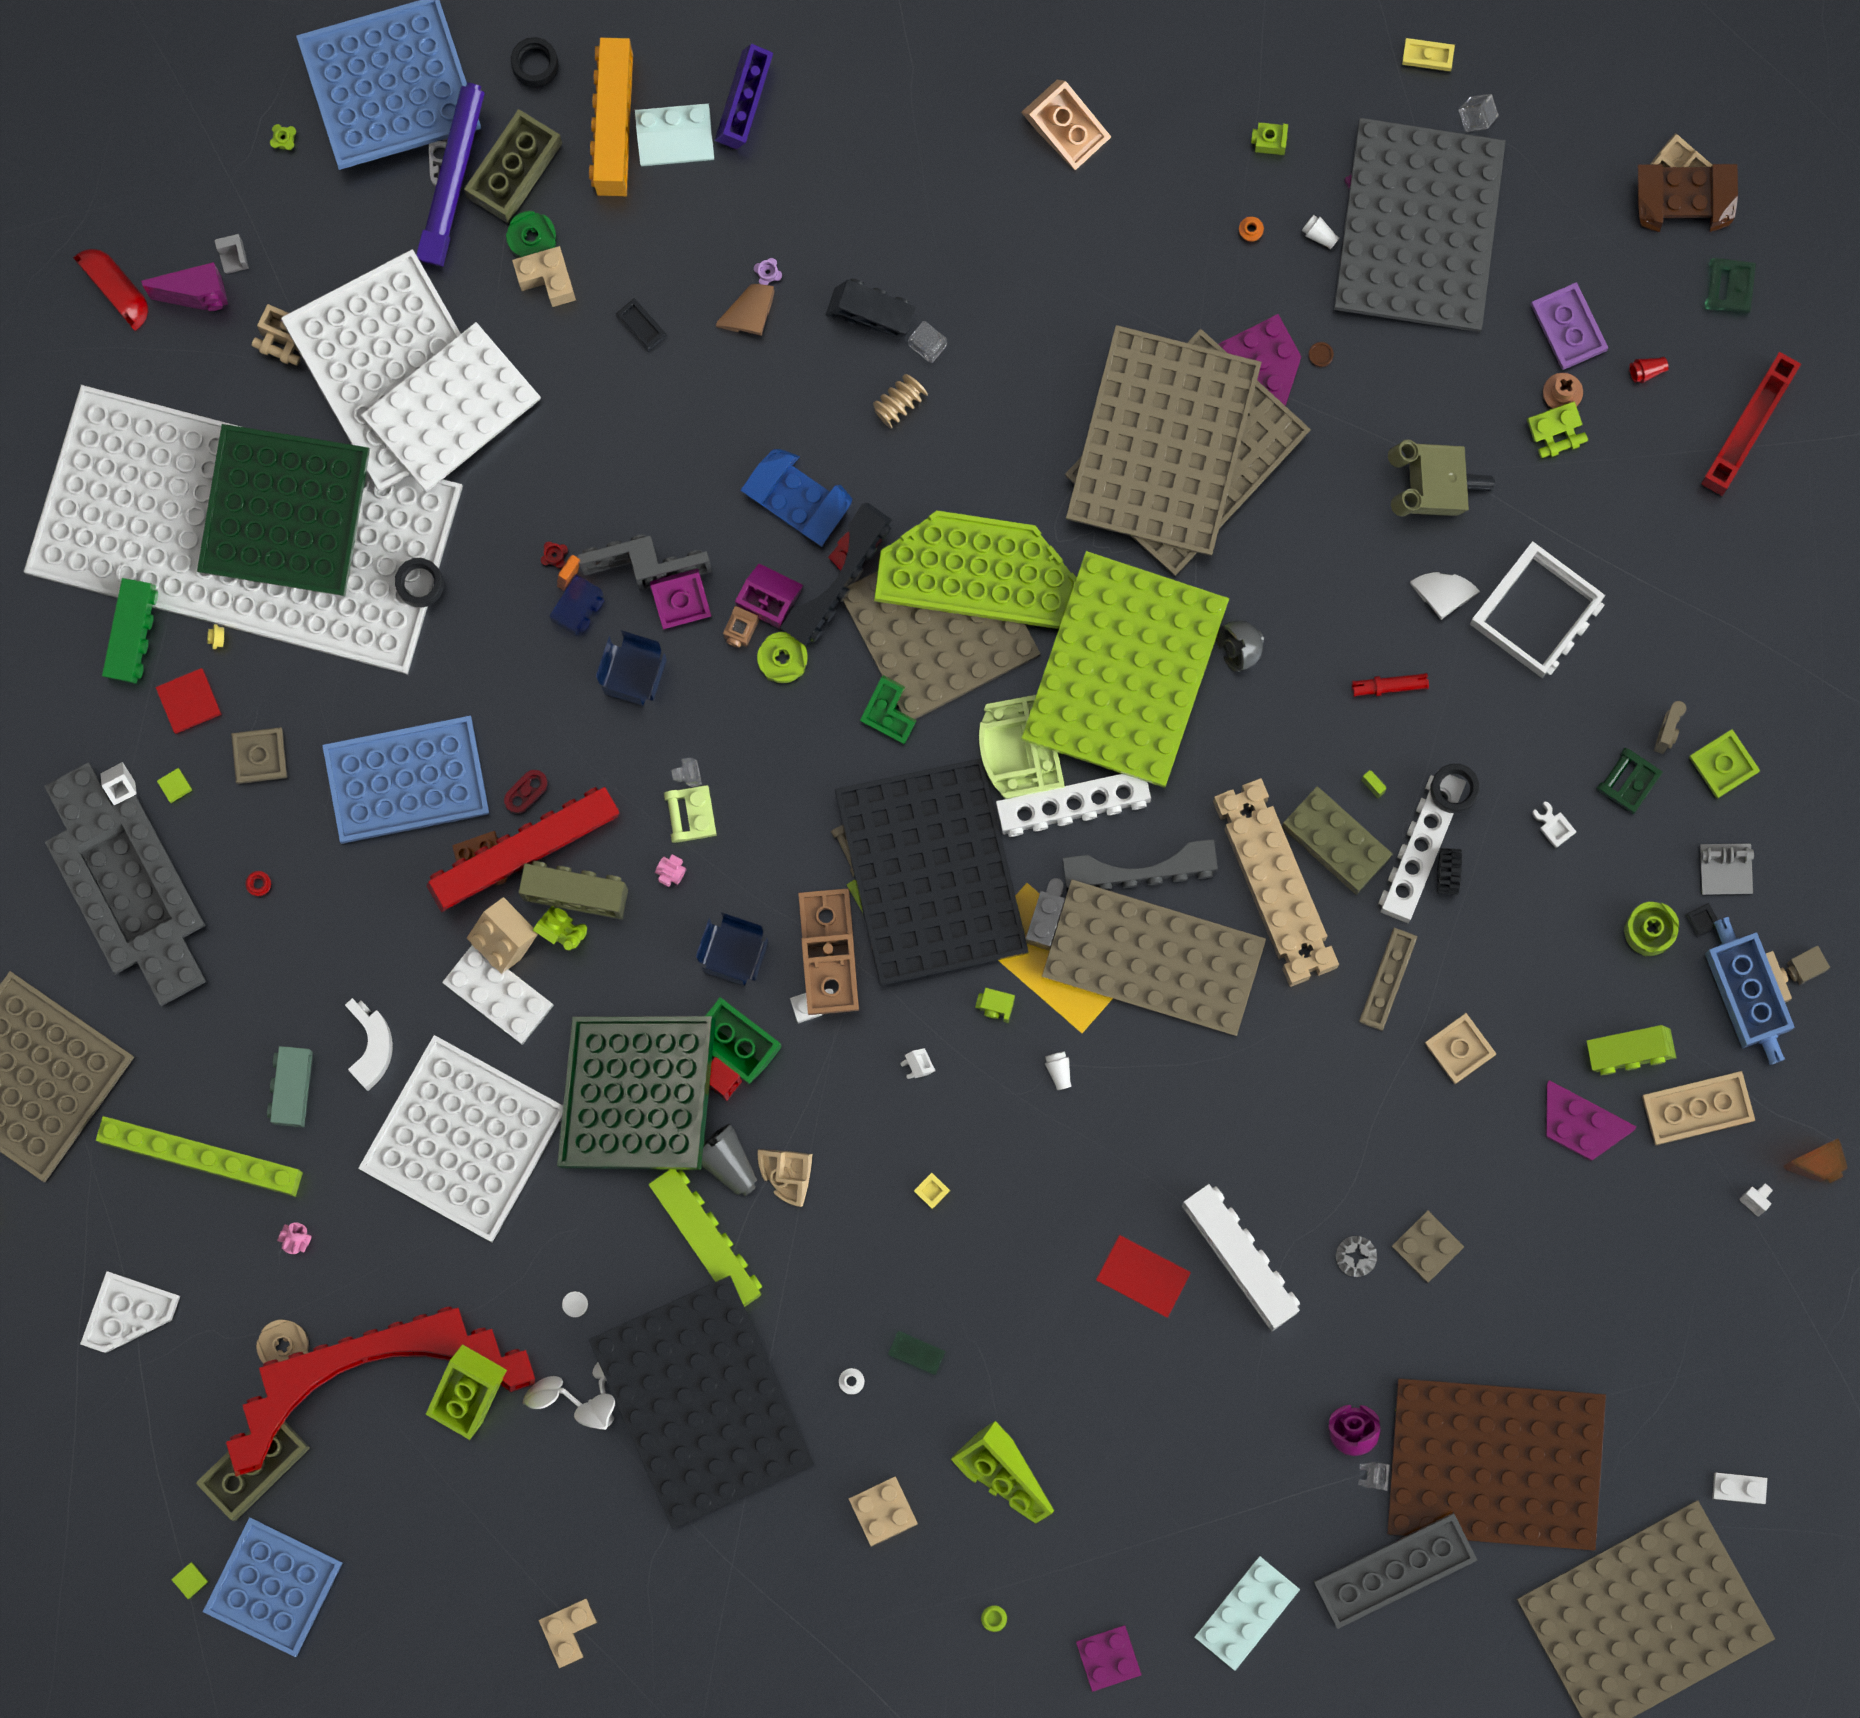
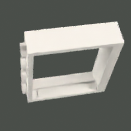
[1470,541,1605,678]

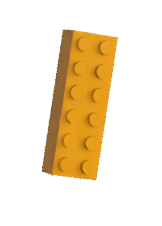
[589,38,633,196]

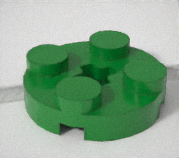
[506,211,556,258]

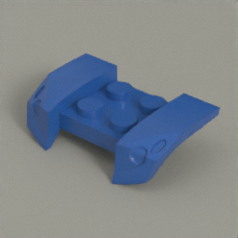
[741,449,852,547]

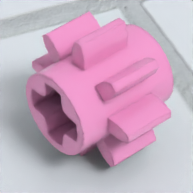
[655,854,686,887]
[277,1223,312,1254]

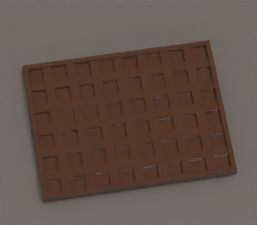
[1387,1378,1606,1550]

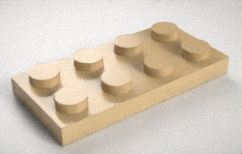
[1642,1071,1755,1146]

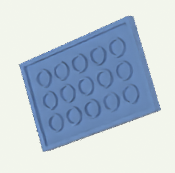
[322,716,490,844]

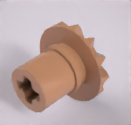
[1543,373,1583,408]

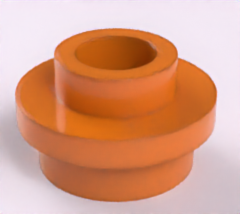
[1239,217,1264,242]

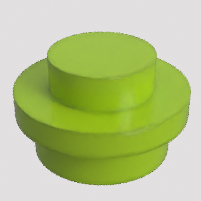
[981,1606,1007,1632]

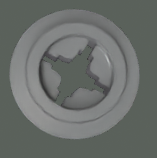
[1336,1236,1377,1277]

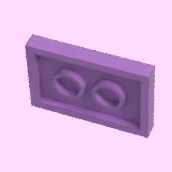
[1531,282,1608,370]

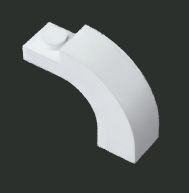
[345,998,393,1091]

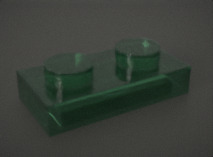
[888,1331,946,1375]

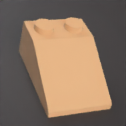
[1021,79,1111,170]

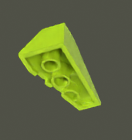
[951,1421,1054,1524]

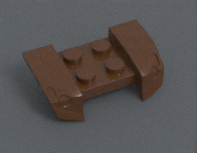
[1638,164,1738,232]

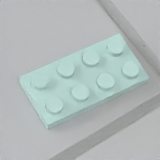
[1195,1556,1300,1671]

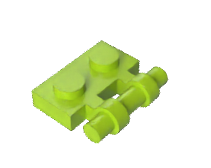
[1526,401,1588,458]
[533,906,587,950]

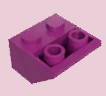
[735,563,804,630]

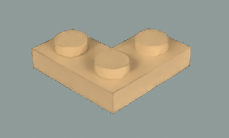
[539,1599,597,1668]

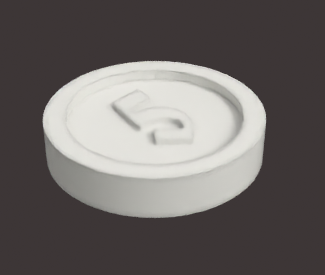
[562,1291,588,1317]

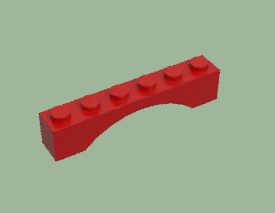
[1701,352,1801,496]

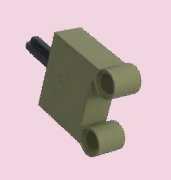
[1388,440,1495,517]

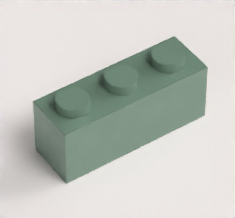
[267,1046,313,1127]

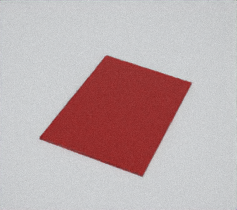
[1096,1235,1191,1318]

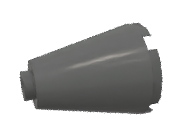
[702,1124,757,1196]

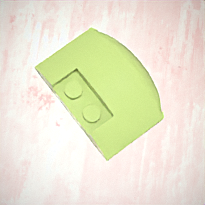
[979,695,1065,799]

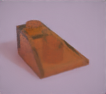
[1784,1139,1848,1183]

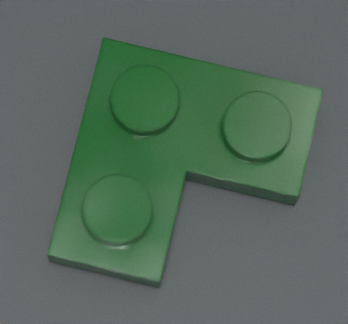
[860,675,917,744]

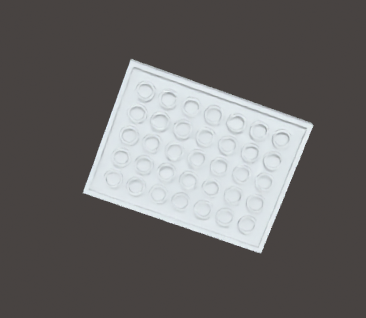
[281,249,461,492]

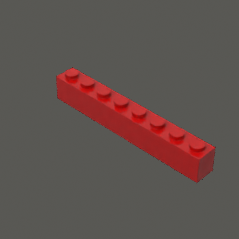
[426,787,620,912]

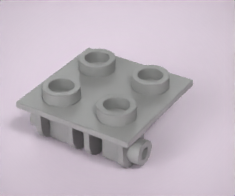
[1700,844,1754,895]

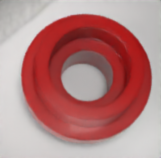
[245,871,271,896]

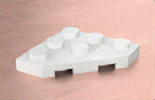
[80,1271,180,1353]

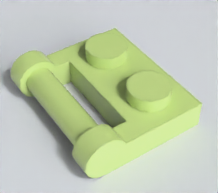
[664,785,717,843]

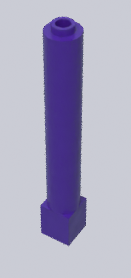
[416,82,485,267]

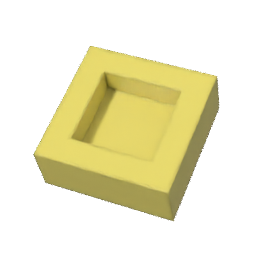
[914,1173,950,1209]

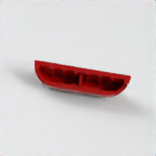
[73,249,148,331]

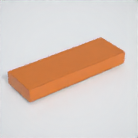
[557,555,580,591]

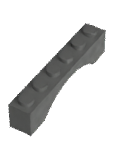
[1063,839,1218,892]

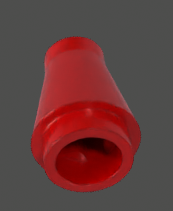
[1629,357,1669,383]

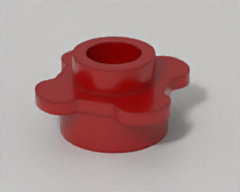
[541,541,568,568]

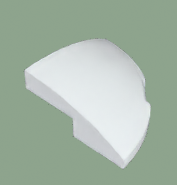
[1410,572,1480,620]

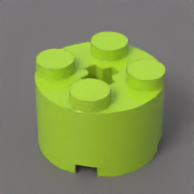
[1624,902,1679,956]

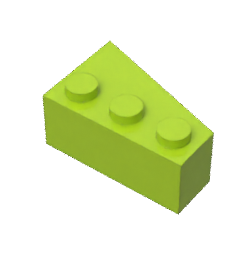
[1587,1025,1676,1075]

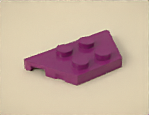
[1546,1080,1637,1161]

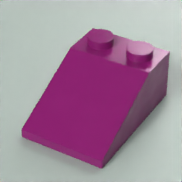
[141,262,228,311]

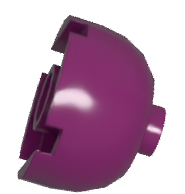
[1328,1405,1380,1456]

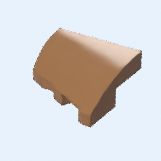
[716,284,775,336]

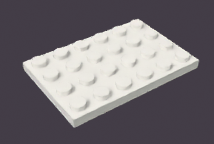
[361,322,541,492]

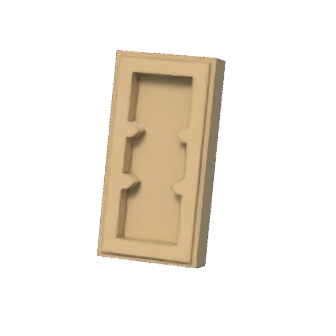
[1766,951,1792,1003]

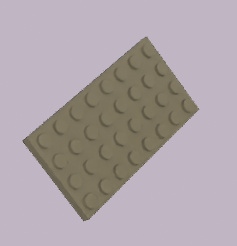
[1042,879,1266,1036]

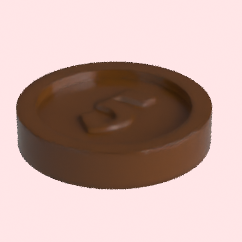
[1308,342,1334,367]

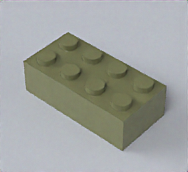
[464,109,562,223]
[1282,786,1392,895]
[519,861,628,919]
[196,1422,310,1521]

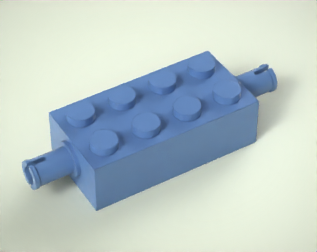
[1705,917,1795,1065]

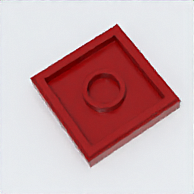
[156,668,222,734]

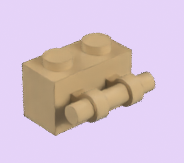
[252,304,301,366]

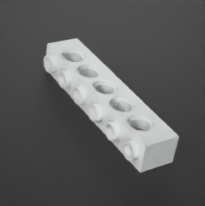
[1378,770,1467,924]
[996,774,1151,837]

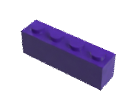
[714,44,773,149]

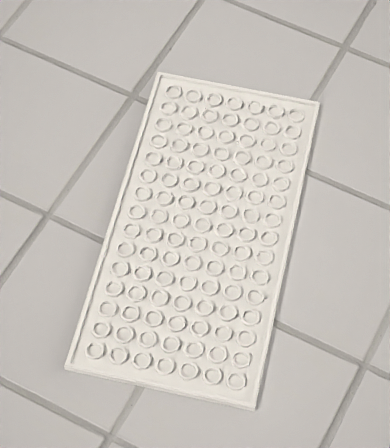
[24,385,463,675]

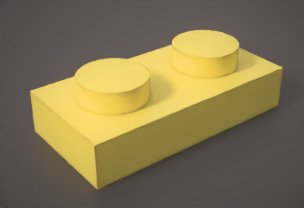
[1402,38,1455,71]

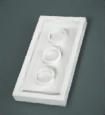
[442,946,554,1045]

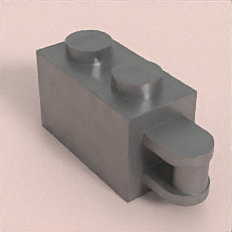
[1026,878,1065,951]

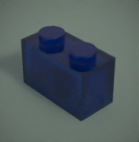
[549,574,604,636]

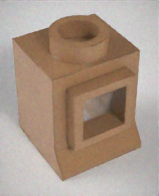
[723,606,759,648]

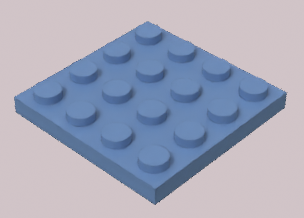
[203,1517,343,1657]

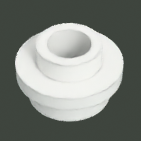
[839,1368,865,1394]

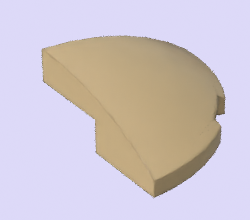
[1651,133,1712,167]
[758,1149,813,1207]

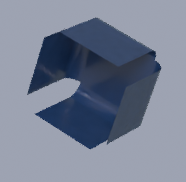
[596,630,667,706]
[696,912,769,986]

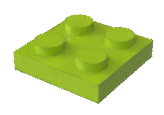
[1689,729,1760,799]

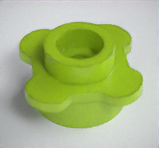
[270,124,296,150]

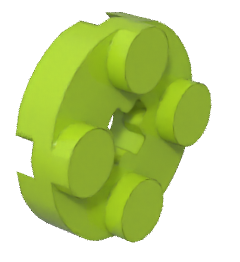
[757,632,808,683]

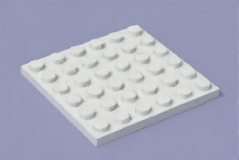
[358,1035,563,1242]

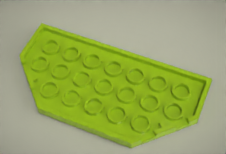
[874,511,1077,629]

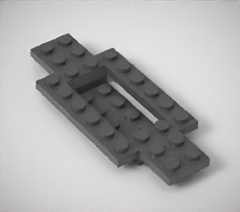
[44,762,206,1006]

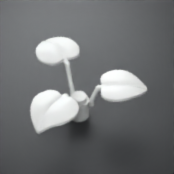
[523,1362,615,1430]

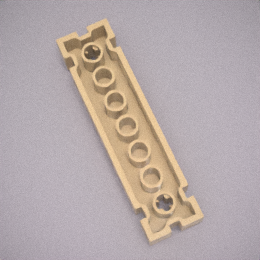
[1213,778,1339,987]

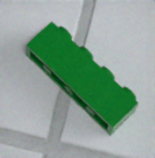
[102,578,158,684]

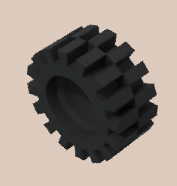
[1437,848,1462,895]

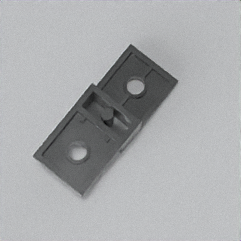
[578,534,712,591]

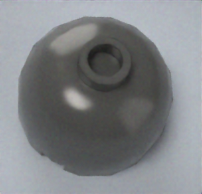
[1217,620,1264,672]

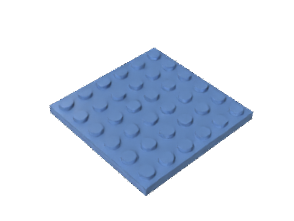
[296,0,481,170]

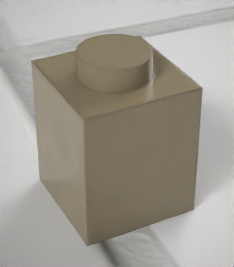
[1787,946,1830,985]

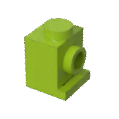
[1251,123,1288,155]
[975,988,1015,1023]

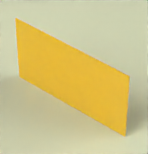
[998,883,1113,1033]

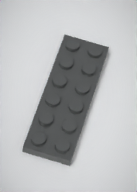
[1314,1512,1478,1629]

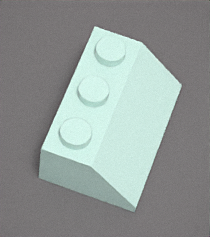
[635,103,714,166]

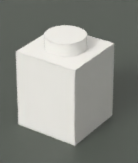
[100,762,136,805]

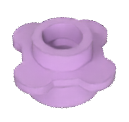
[754,258,782,285]

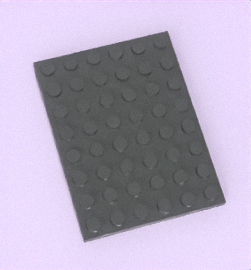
[1334,118,1506,332]

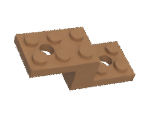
[798,888,859,1015]

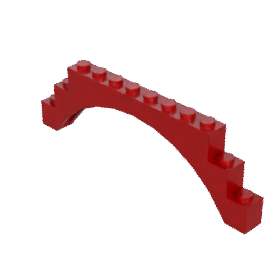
[226,1306,535,1476]

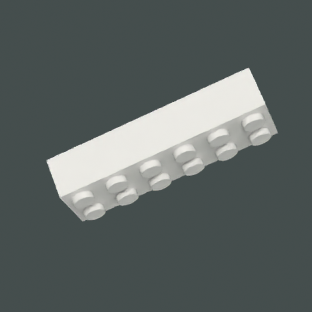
[1182,1184,1300,1332]

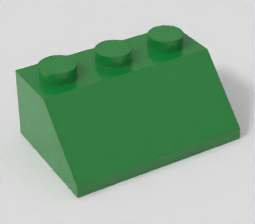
[706,997,782,1084]

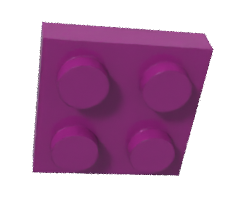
[650,568,711,629]
[1076,1625,1141,1692]

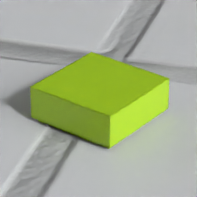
[157,768,192,803]
[1361,770,1386,798]
[171,1562,209,1599]

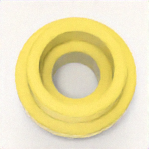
[207,624,224,649]

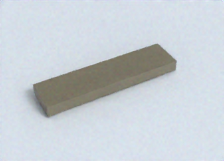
[1358,928,1418,1031]

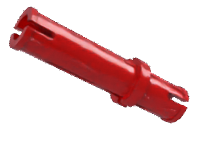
[1351,673,1429,697]

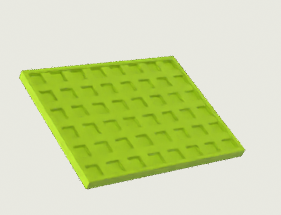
[1021,551,1229,788]

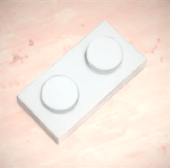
[1712,1473,1767,1504]

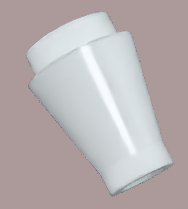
[1302,215,1339,250]
[1044,1051,1071,1090]

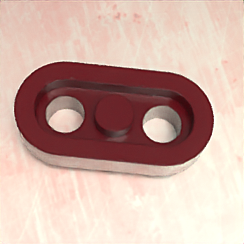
[504,770,548,814]

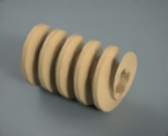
[873,374,928,429]

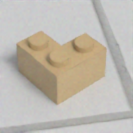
[512,246,576,307]

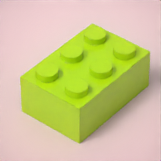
[426,1344,507,1440]

